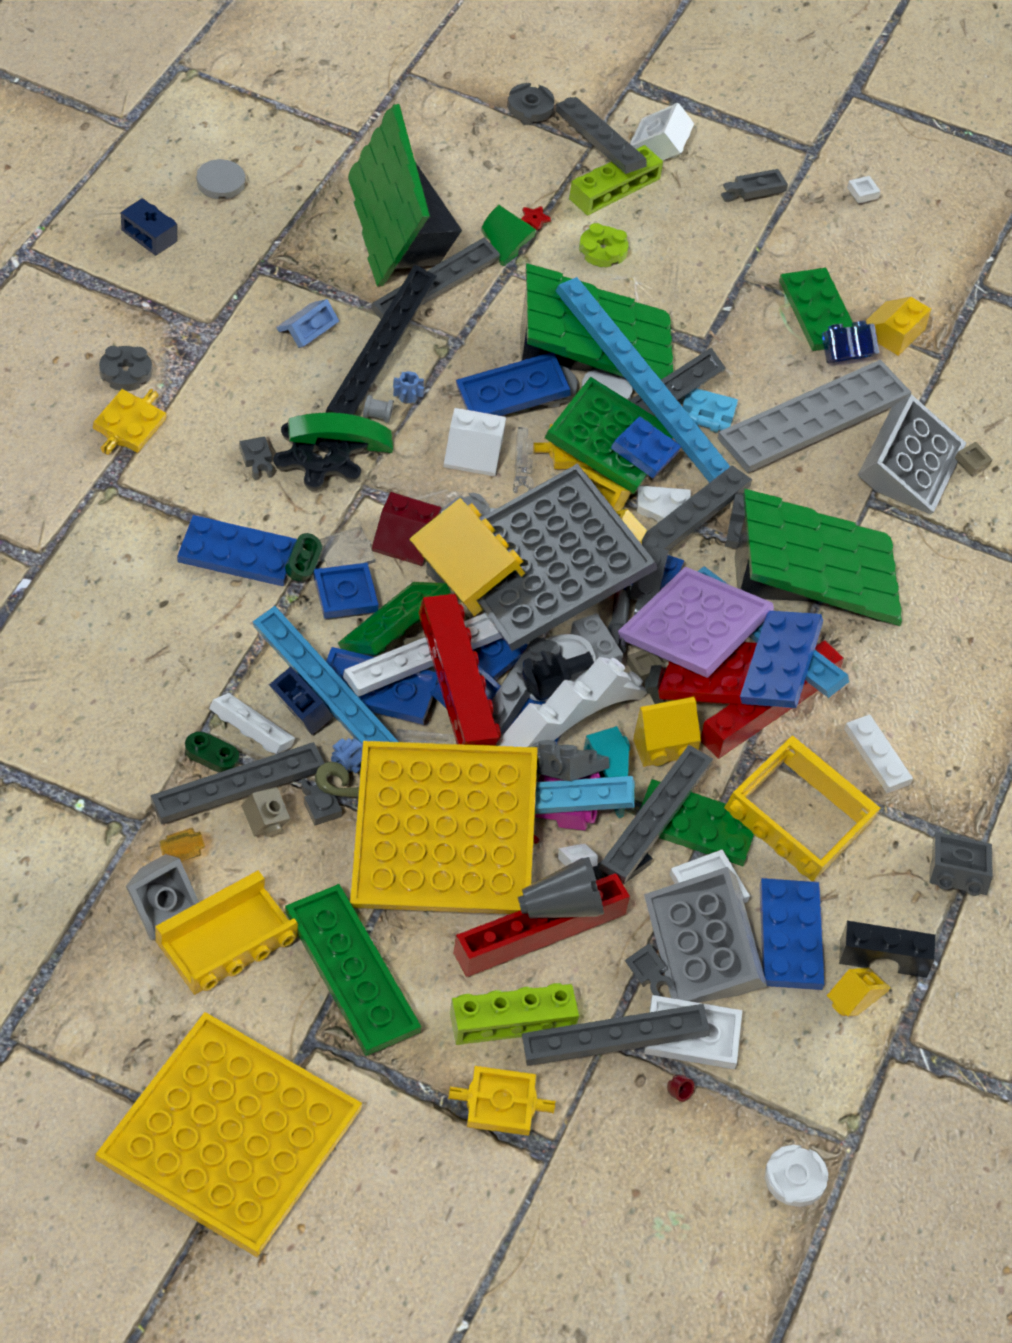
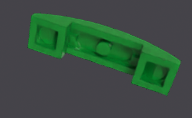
[288,413,393,453]

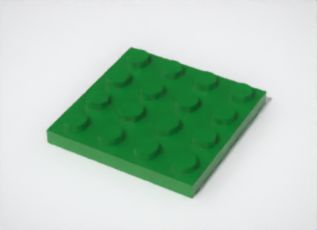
[544,376,674,494]

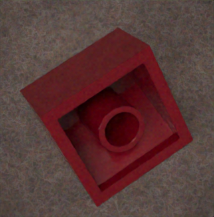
[371,492,442,566]

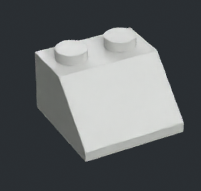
[630,103,694,160]
[443,408,506,476]

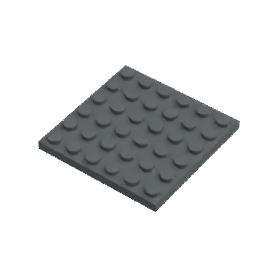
[477,464,657,651]

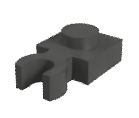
[239,436,272,480]
[301,778,342,826]
[625,944,675,996]

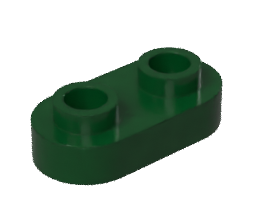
[285,533,322,582]
[185,731,239,773]

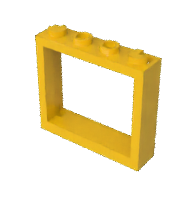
[724,735,881,882]

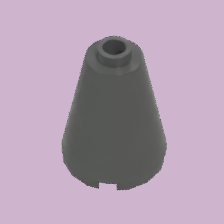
[518,857,604,919]

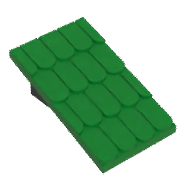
[348,104,462,286]
[520,263,674,380]
[734,488,902,626]

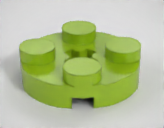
[579,223,629,267]

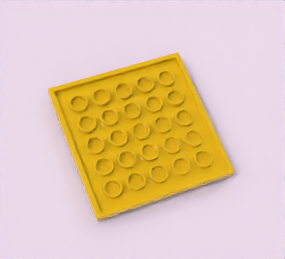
[350,741,538,914]
[95,1012,362,1257]

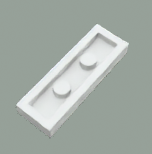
[209,693,295,754]
[844,714,913,793]

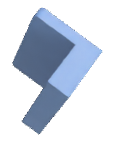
[276,299,339,348]

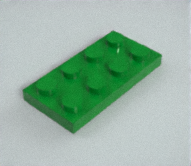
[779,267,860,351]
[338,582,451,655]
[639,779,754,866]

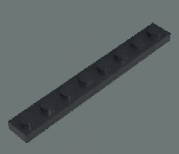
[325,265,437,415]

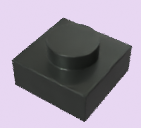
[645,665,666,704]

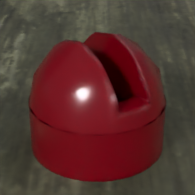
[667,1075,695,1102]

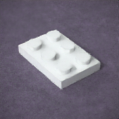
[644,995,742,1069]

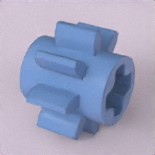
[393,371,424,403]
[331,738,363,774]

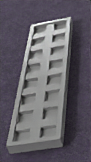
[717,359,911,473]

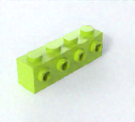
[569,145,663,216]
[450,983,579,1045]

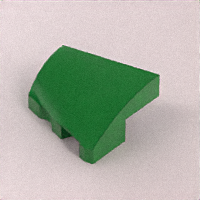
[481,205,536,267]

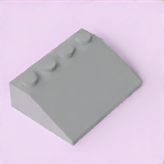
[858,394,966,514]
[644,867,767,1003]

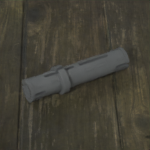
[608,584,632,654]

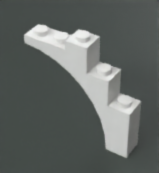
[496,657,647,747]

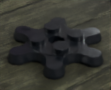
[273,423,368,491]

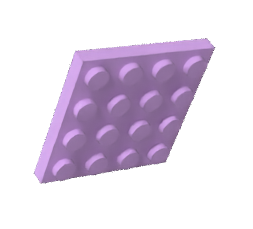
[618,567,774,678]

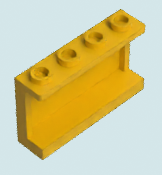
[410,498,525,616]
[155,870,298,995]

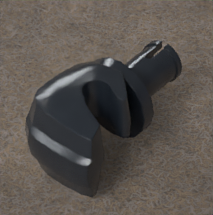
[522,651,594,701]

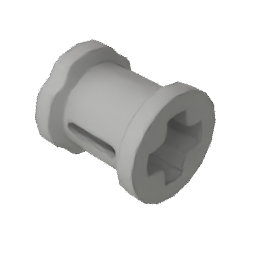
[363,395,394,423]

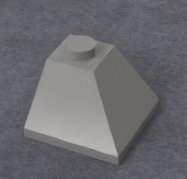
[126,854,199,940]

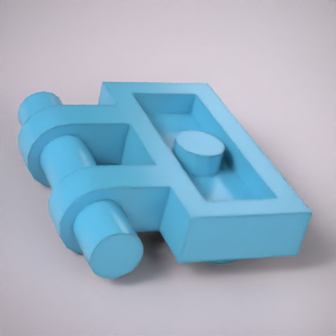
[683,389,738,433]

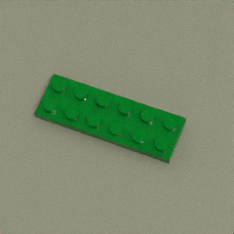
[285,884,422,1056]

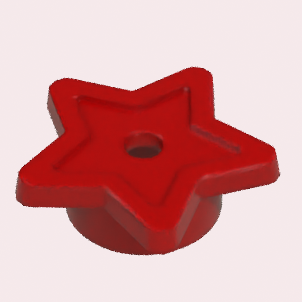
[521,206,551,230]

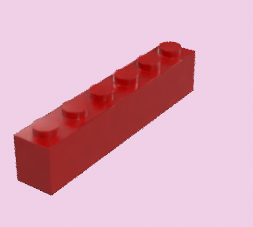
[419,594,501,746]
[700,640,844,759]
[453,873,630,977]

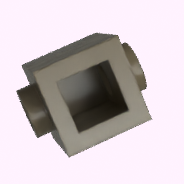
[241,787,290,837]

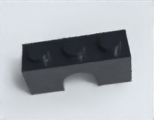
[839,920,936,978]

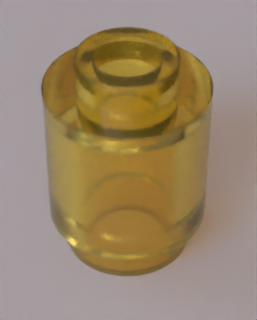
[159,827,205,862]

